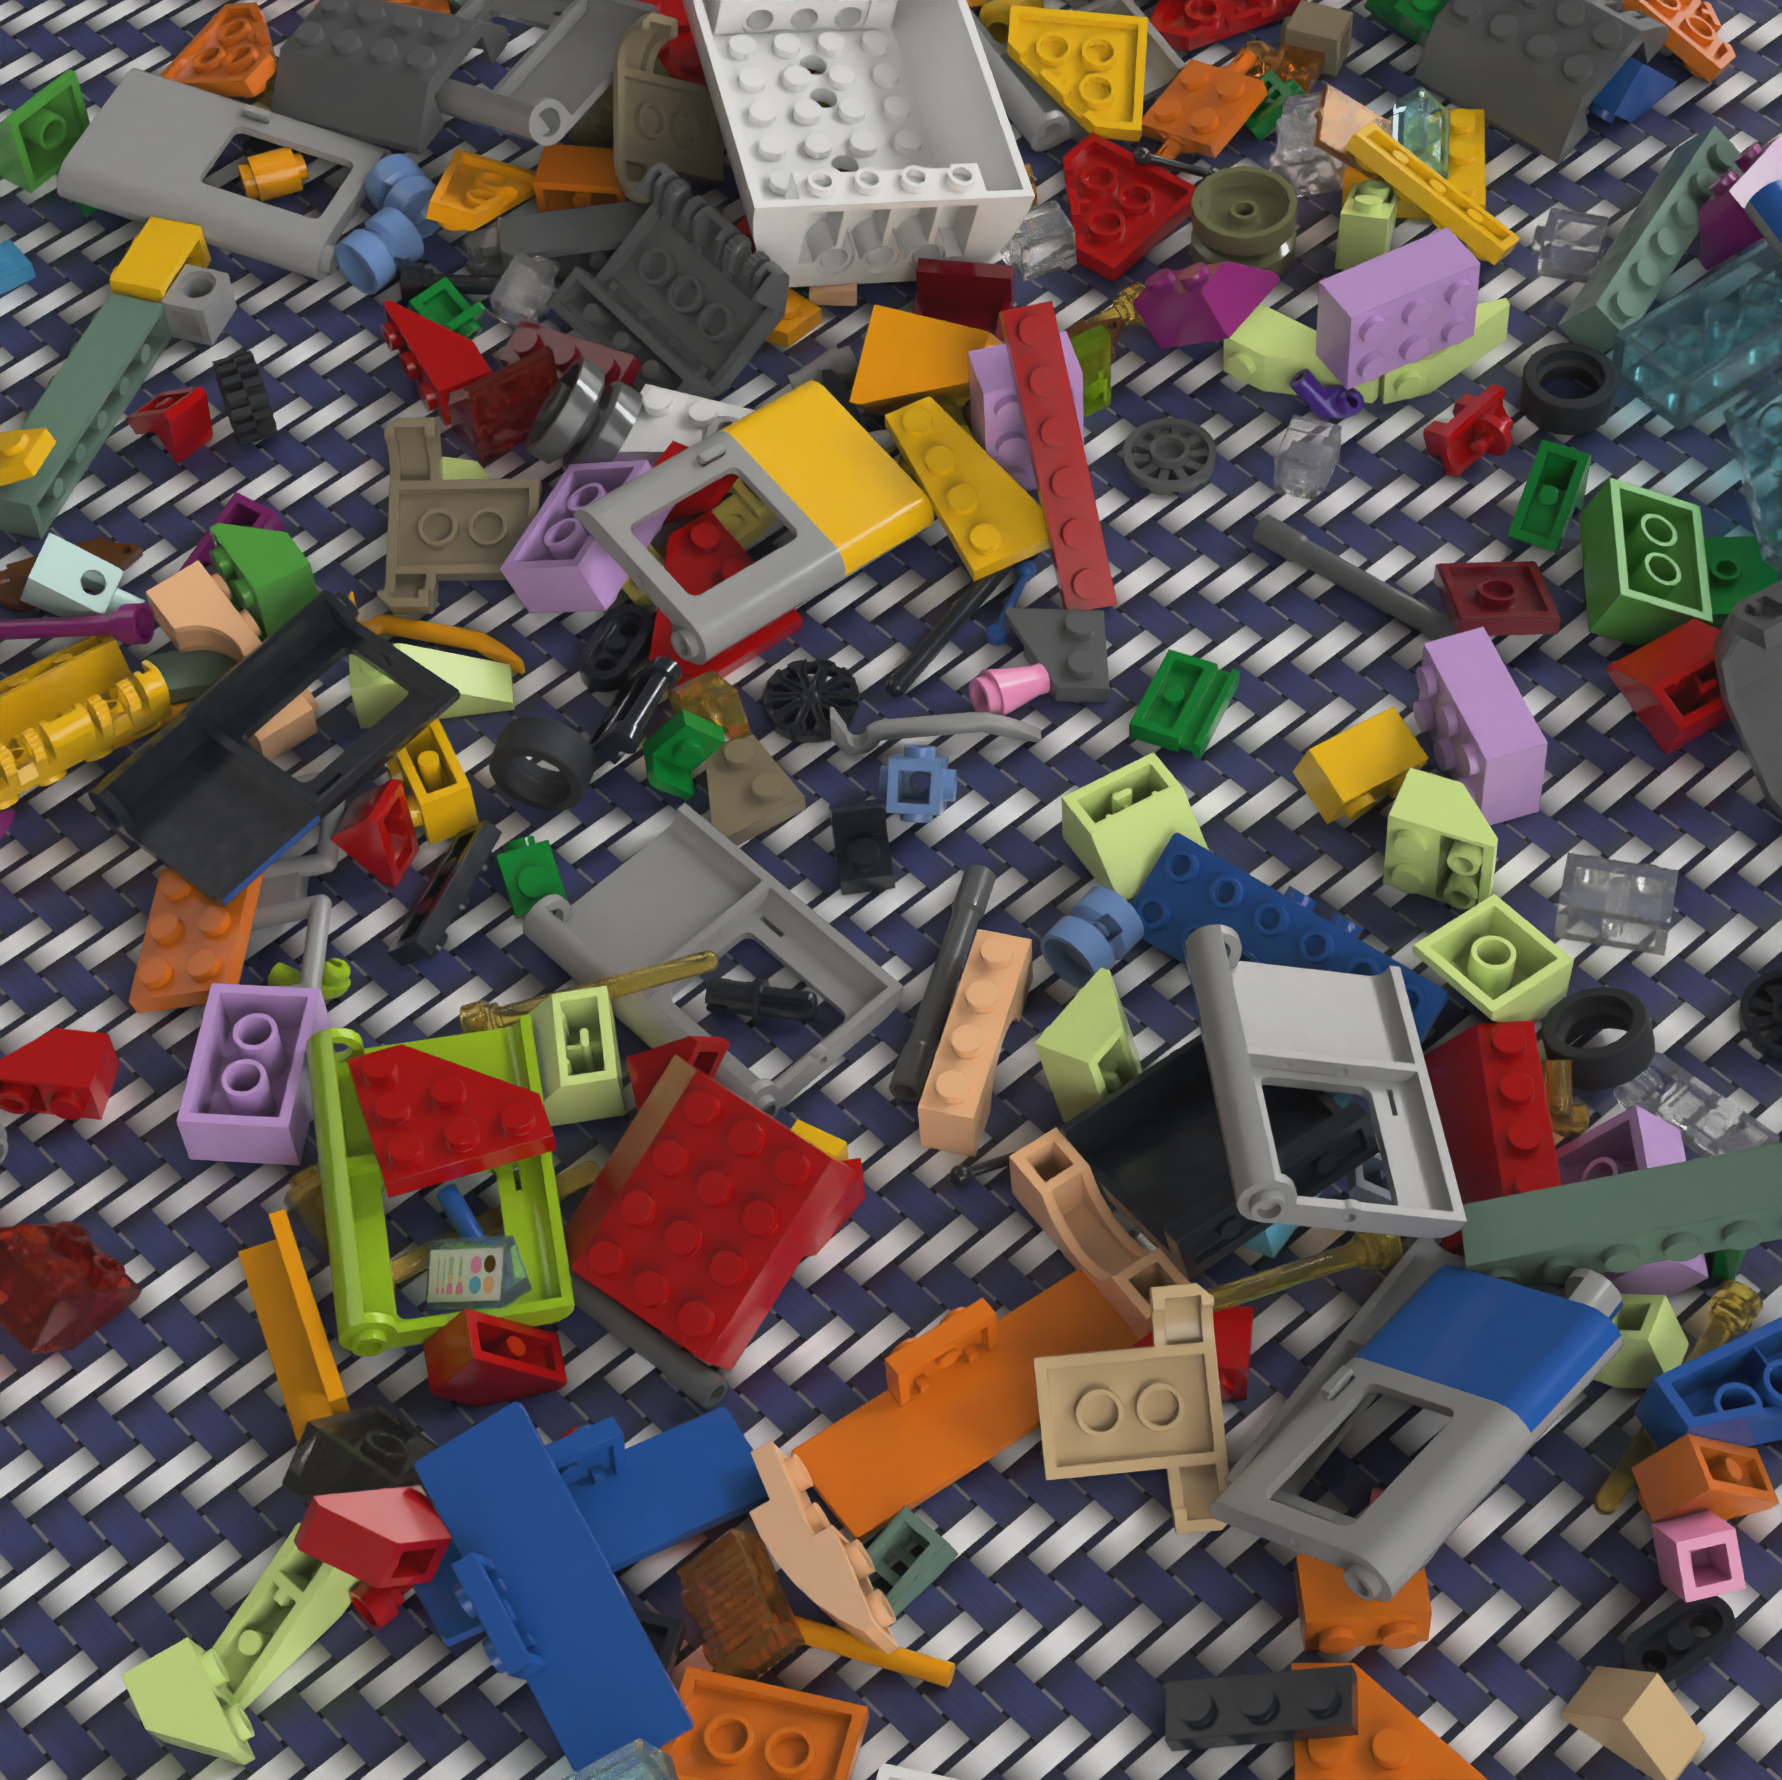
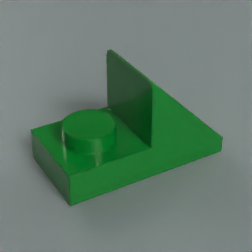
[1507,439,1592,554]

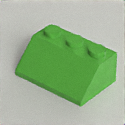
[1579,478,1713,646]

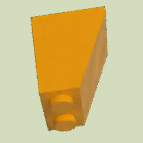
[849,304,1004,414]

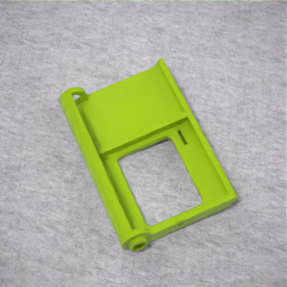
[306,1015,575,1357]

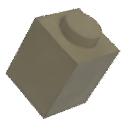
[1279,0,1353,76]

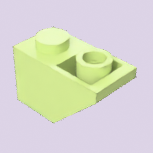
[1335,180,1400,270]
[121,1637,256,1765]

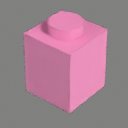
[1651,1510,1746,1603]

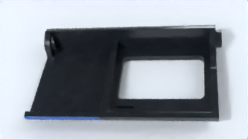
[88,590,460,907]

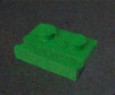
[1129,649,1240,759]

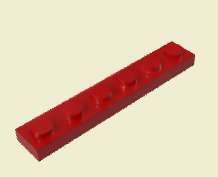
[999,301,1117,610]

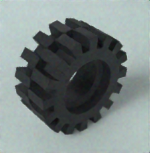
[212,350,278,446]

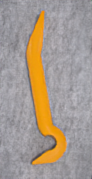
[348,591,525,674]

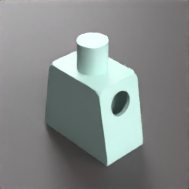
[20,532,145,617]

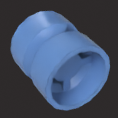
[364,153,441,239]
[334,206,424,295]
[1040,886,1144,989]

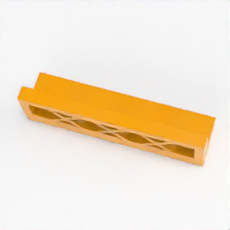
[238,1209,357,1452]

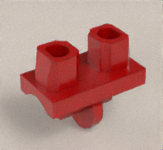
[1423,384,1514,477]

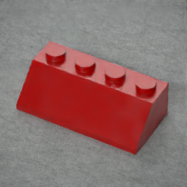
[1424,1020,1561,1257]

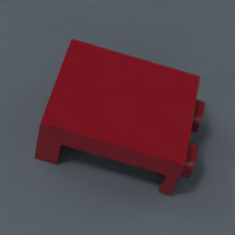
[912,258,1015,344]

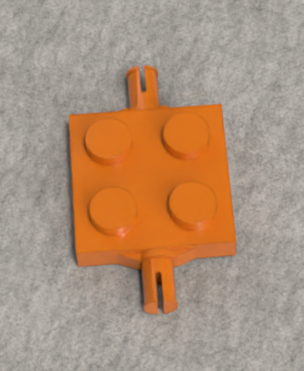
[1141,48,1268,171]

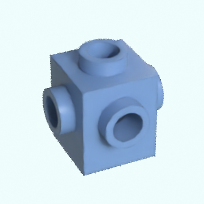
[879,744,957,823]

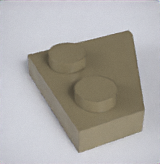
[705,730,806,846]

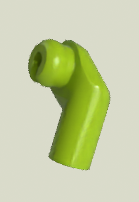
[268,958,351,1001]

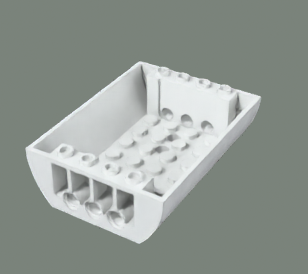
[682,0,1035,287]

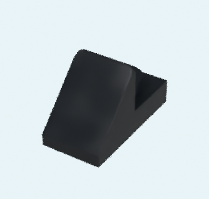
[828,798,895,895]

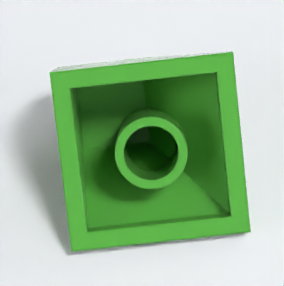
[0,69,90,193]

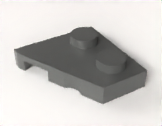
[1003,608,1109,703]

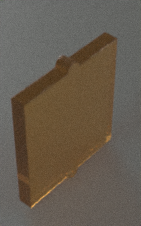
[1314,84,1393,181]

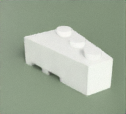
[612,384,755,493]

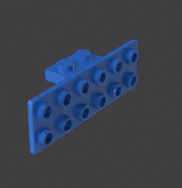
[1131,833,1449,1044]
[414,1402,694,1780]
[412,1407,770,1646]

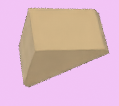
[1561,1666,1706,1780]

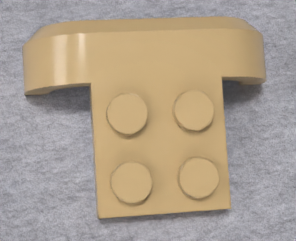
[1033,1283,1229,1534]

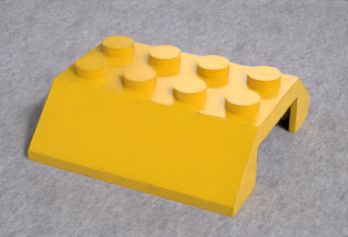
[0,635,172,810]

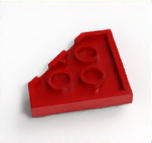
[1149,0,1307,51]
[1063,132,1196,282]
[648,510,803,706]
[347,1044,557,1198]

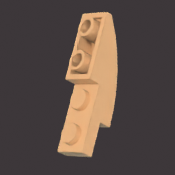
[749,1440,898,1655]

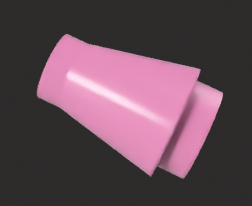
[969,663,1051,716]

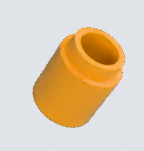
[237,147,309,202]

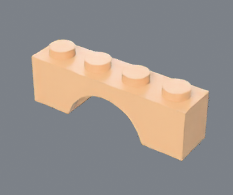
[146,560,319,761]
[918,929,1033,1157]
[1009,1127,1190,1340]

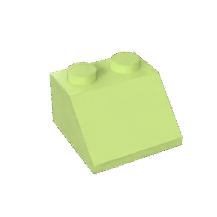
[1412,894,1574,1024]

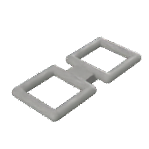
[199,771,345,1019]

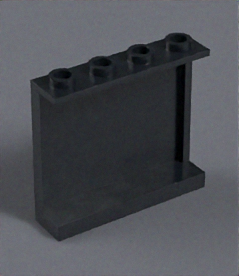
[1060,1034,1380,1281]

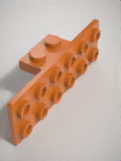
[791,1270,1140,1542]

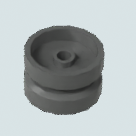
[525,357,643,472]

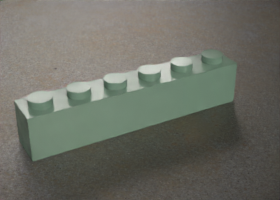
[1557,125,1740,353]
[0,293,172,540]
[1462,1142,1782,1287]

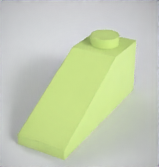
[1378,298,1510,404]
[1223,303,1379,403]
[349,643,515,729]
[1593,1294,1689,1388]
[212,1522,362,1710]

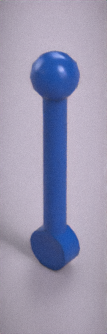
[986,560,1037,646]

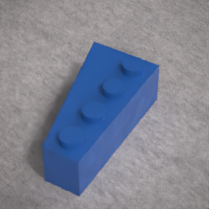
[1634,1317,1782,1450]

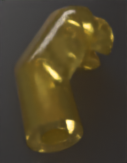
[1542,1060,1589,1137]

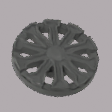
[1123,418,1216,496]

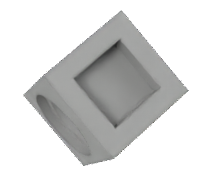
[161,264,237,346]

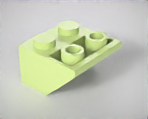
[1061,752,1209,904]
[1383,768,1498,909]
[1034,967,1142,1122]
[527,986,626,1127]

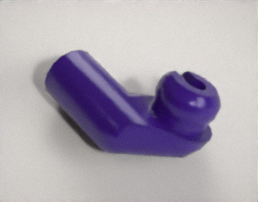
[1289,369,1364,418]

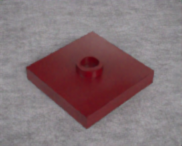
[1433,561,1561,636]

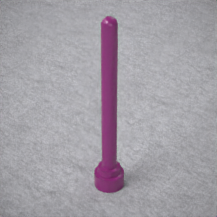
[0,603,155,645]

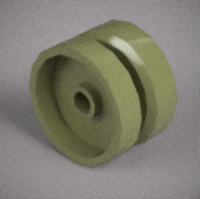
[1191,166,1298,278]

